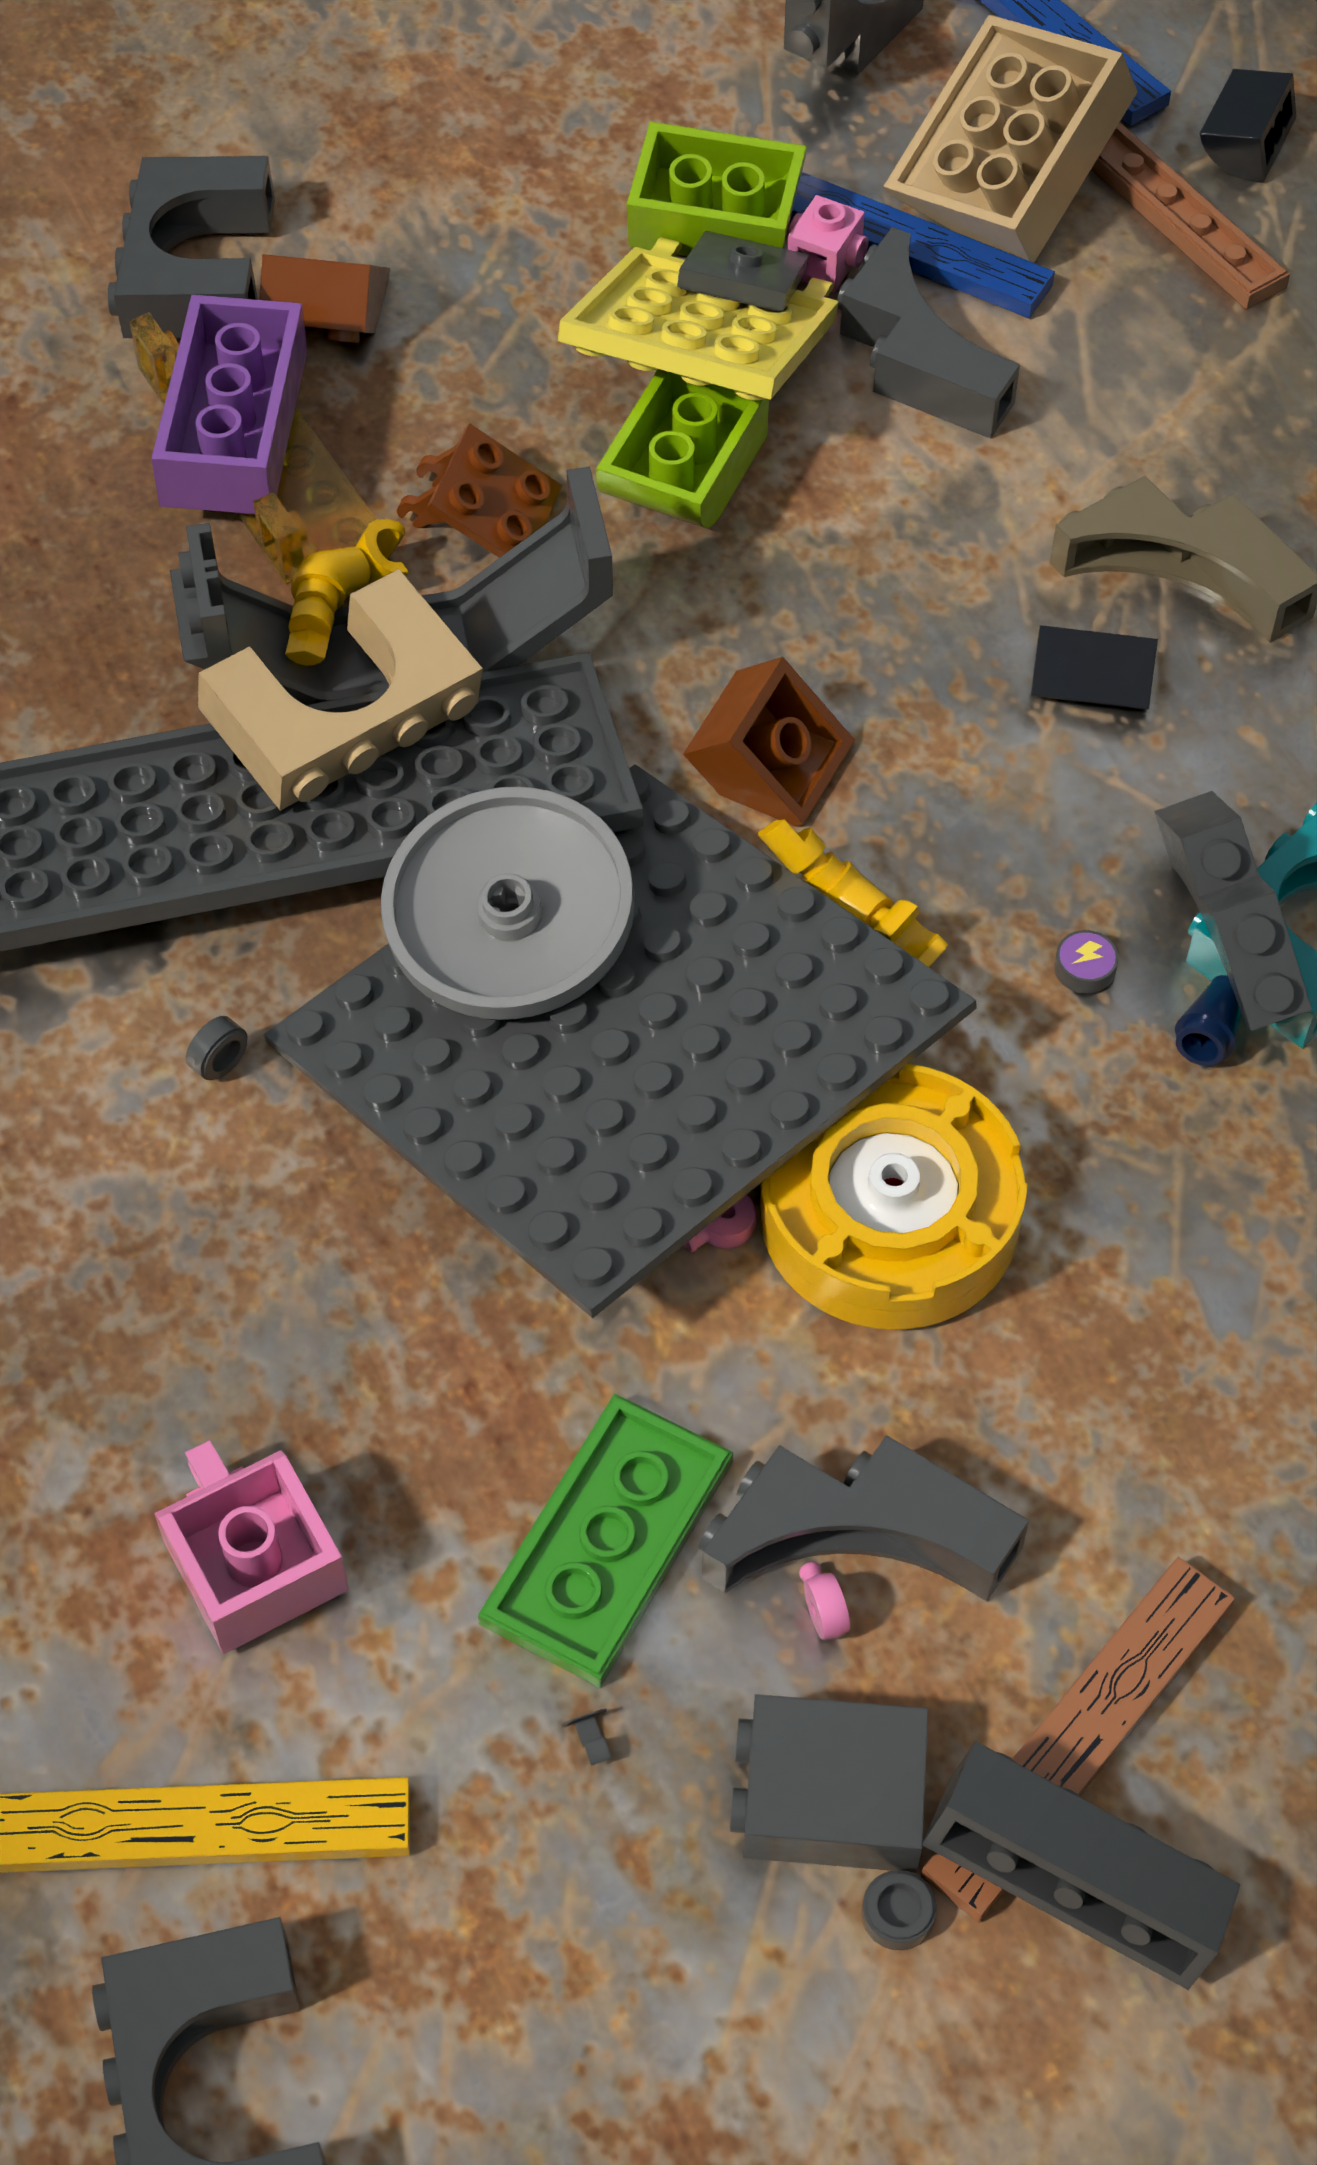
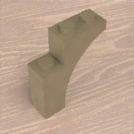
[1050,476,1317,643]

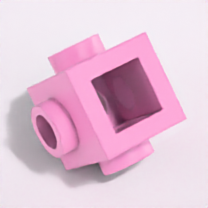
[787,195,869,293]

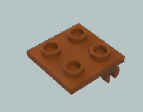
[397,423,563,558]

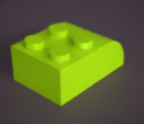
[626,121,807,256]
[596,369,769,528]

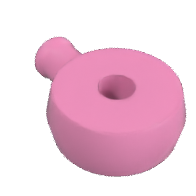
[684,1194,758,1252]
[799,1562,850,1640]

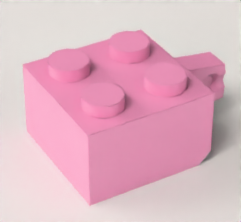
[154,1440,349,1655]

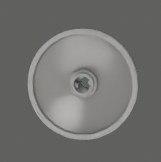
[381,787,635,1020]

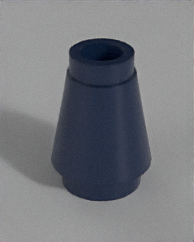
[1175,975,1242,1066]

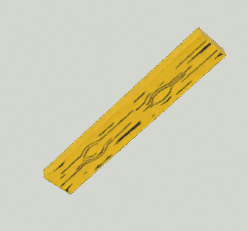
[0,1777,410,1873]

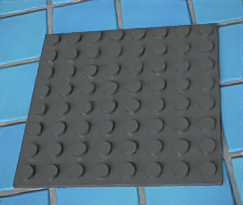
[264,764,977,1318]

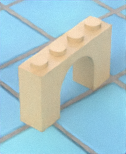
[198,569,483,811]

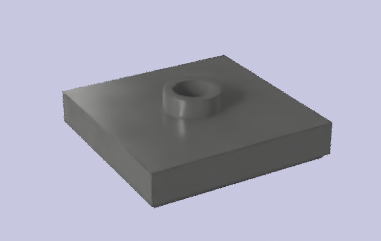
[677,231,809,312]

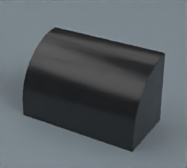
[1199,69,1297,182]
[1031,625,1158,710]

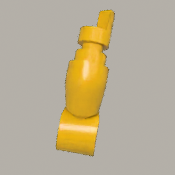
[285,518,408,666]
[758,819,948,967]

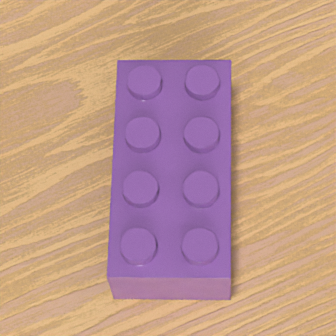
[151,295,307,516]

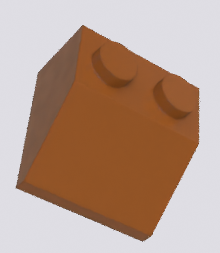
[259,254,390,343]
[683,657,855,826]

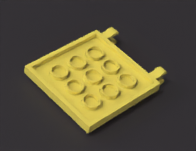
[557,237,839,400]

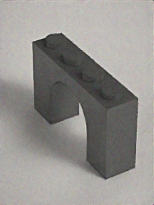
[108,156,275,338]
[92,1917,327,2165]

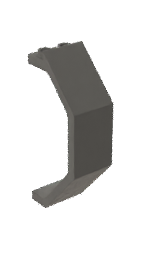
[170,466,613,705]

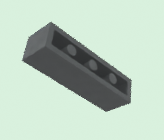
[922,1741,1241,1990]

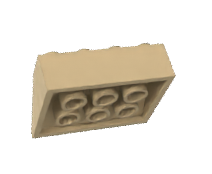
[883,14,1138,263]

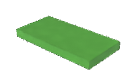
[478,1393,733,1688]

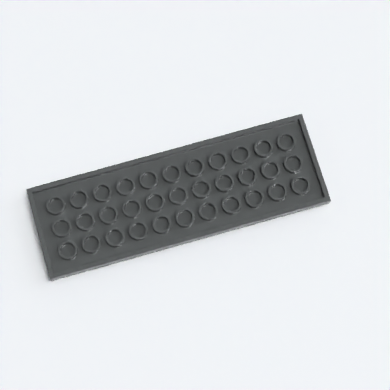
[0,652,644,952]

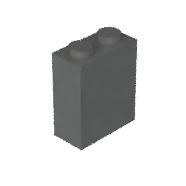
[730,1694,928,1873]

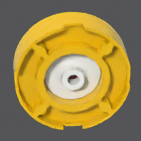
[760,1064,1027,1330]

